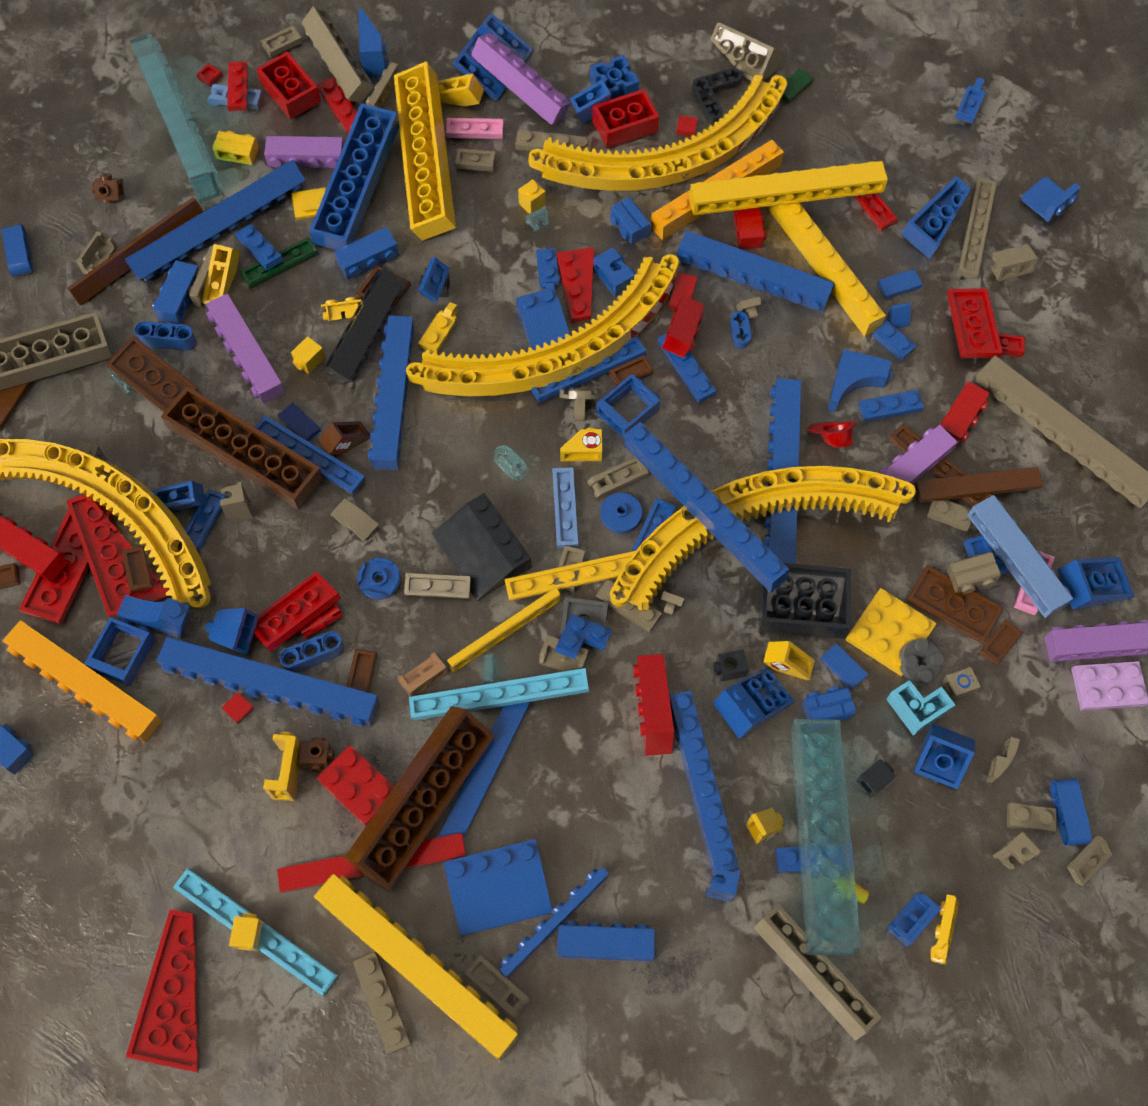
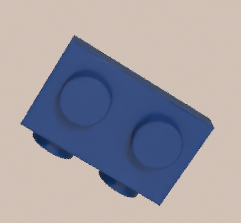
[1021,177,1081,222]

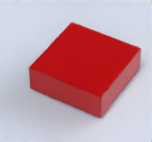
[196,63,223,87]
[676,115,698,136]
[221,692,254,724]

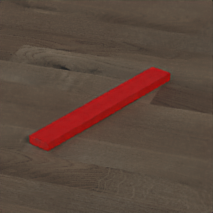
[277,833,466,893]

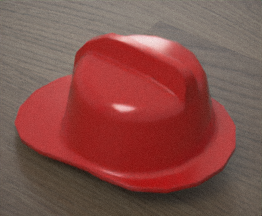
[807,421,857,448]

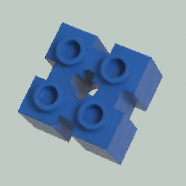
[590,55,639,100]

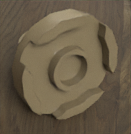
[559,388,601,421]

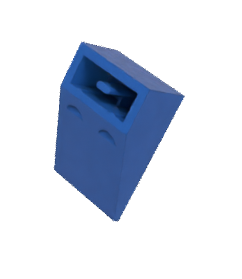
[712,667,795,739]

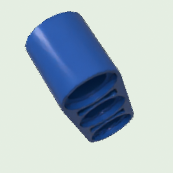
[2,224,34,277]
[134,321,197,351]
[279,632,345,673]
[1050,778,1091,846]

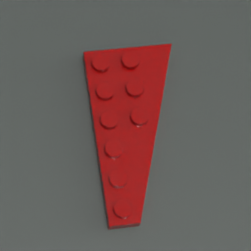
[66,494,172,618]
[125,909,199,1073]

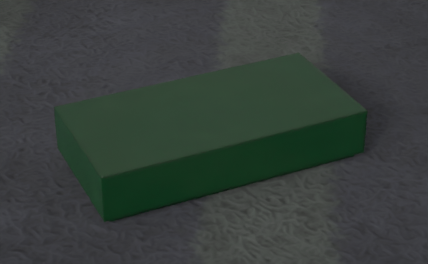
[776,68,814,103]

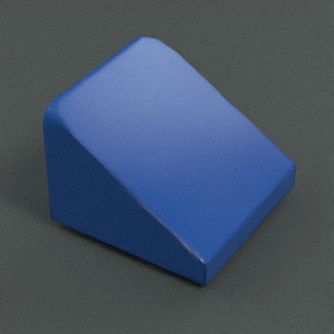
[887,303,911,328]

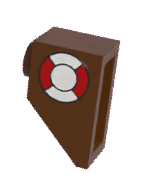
[319,421,371,455]

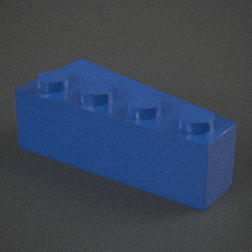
[901,176,971,259]

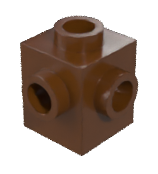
[92,174,124,203]
[299,737,335,772]

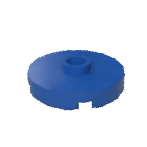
[600,493,642,534]
[357,557,401,600]

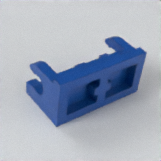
[705,869,740,902]
[887,893,942,947]

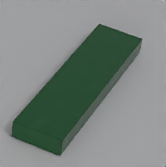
[239,237,319,289]

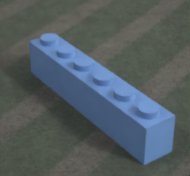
[967,495,1073,619]

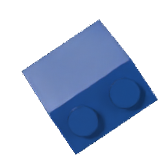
[914,723,975,789]

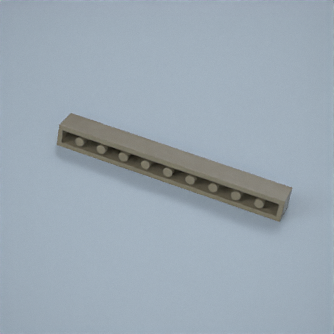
[975,356,1148,508]

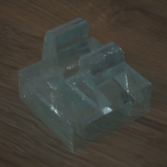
[524,207,549,231]

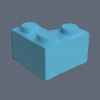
[886,680,955,736]

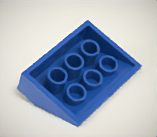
[444,839,552,937]

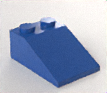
[358,9,389,78]
[516,287,570,350]
[1057,557,1135,610]

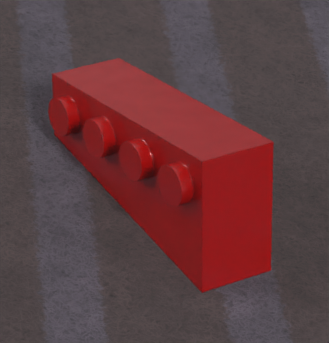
[633,654,674,756]

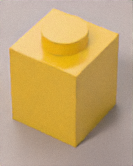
[518,179,546,215]
[291,337,325,374]
[229,913,263,951]

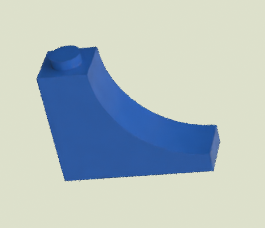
[827,349,893,412]
[117,595,189,639]

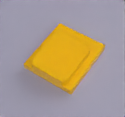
[292,187,326,220]

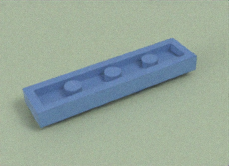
[552,467,578,549]

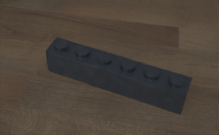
[322,268,404,384]

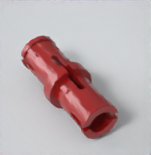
[300,605,343,639]

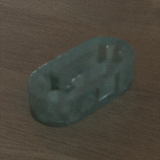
[494,445,526,480]

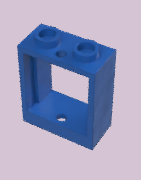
[596,374,661,439]
[84,617,155,686]

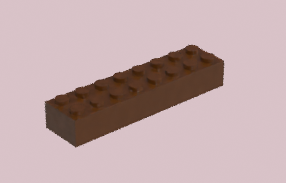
[161,386,324,510]
[344,706,495,890]

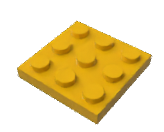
[845,588,937,677]

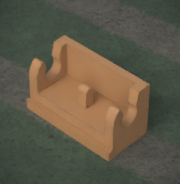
[397,652,448,697]

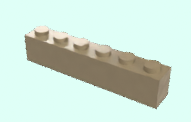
[301,6,374,103]
[754,904,881,1041]

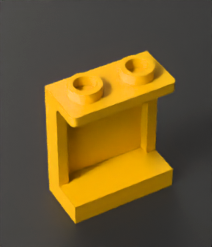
[263,732,300,801]

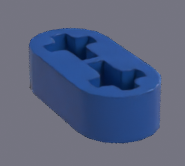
[730,311,751,349]

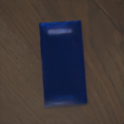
[277,402,321,442]

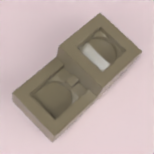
[330,498,379,541]
[987,737,1020,783]

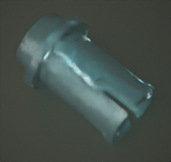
[480,655,498,684]

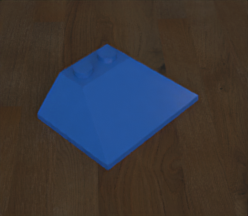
[452,12,533,101]

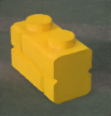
[213,131,259,165]

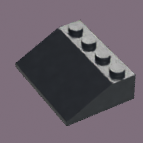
[432,493,532,601]
[759,563,851,639]

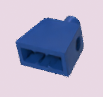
[205,608,259,655]

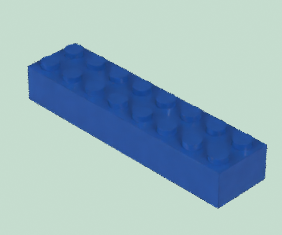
[309,103,399,250]

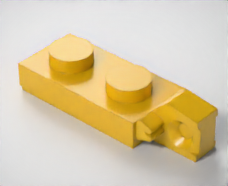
[418,302,458,353]
[931,895,959,965]

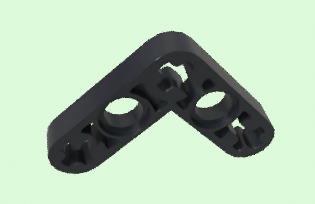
[692,68,743,125]

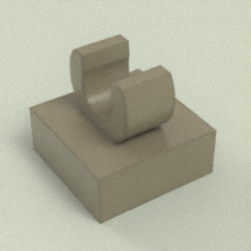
[736,297,761,320]
[661,591,685,615]

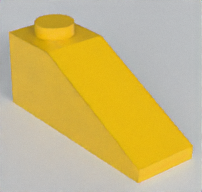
[438,74,484,107]
[202,244,241,304]

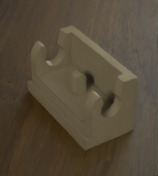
[77,231,120,275]
[990,244,1038,281]
[220,482,253,523]
[539,635,589,672]
[993,832,1041,870]

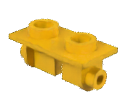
[321,297,361,322]

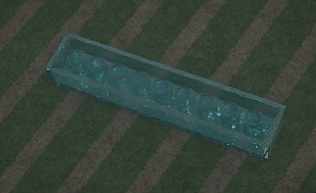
[129,33,222,203]
[790,719,861,956]

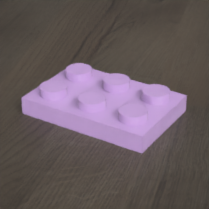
[1071,661,1148,711]

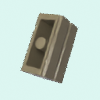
[947,552,1000,594]

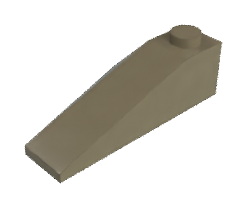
[710,22,785,82]

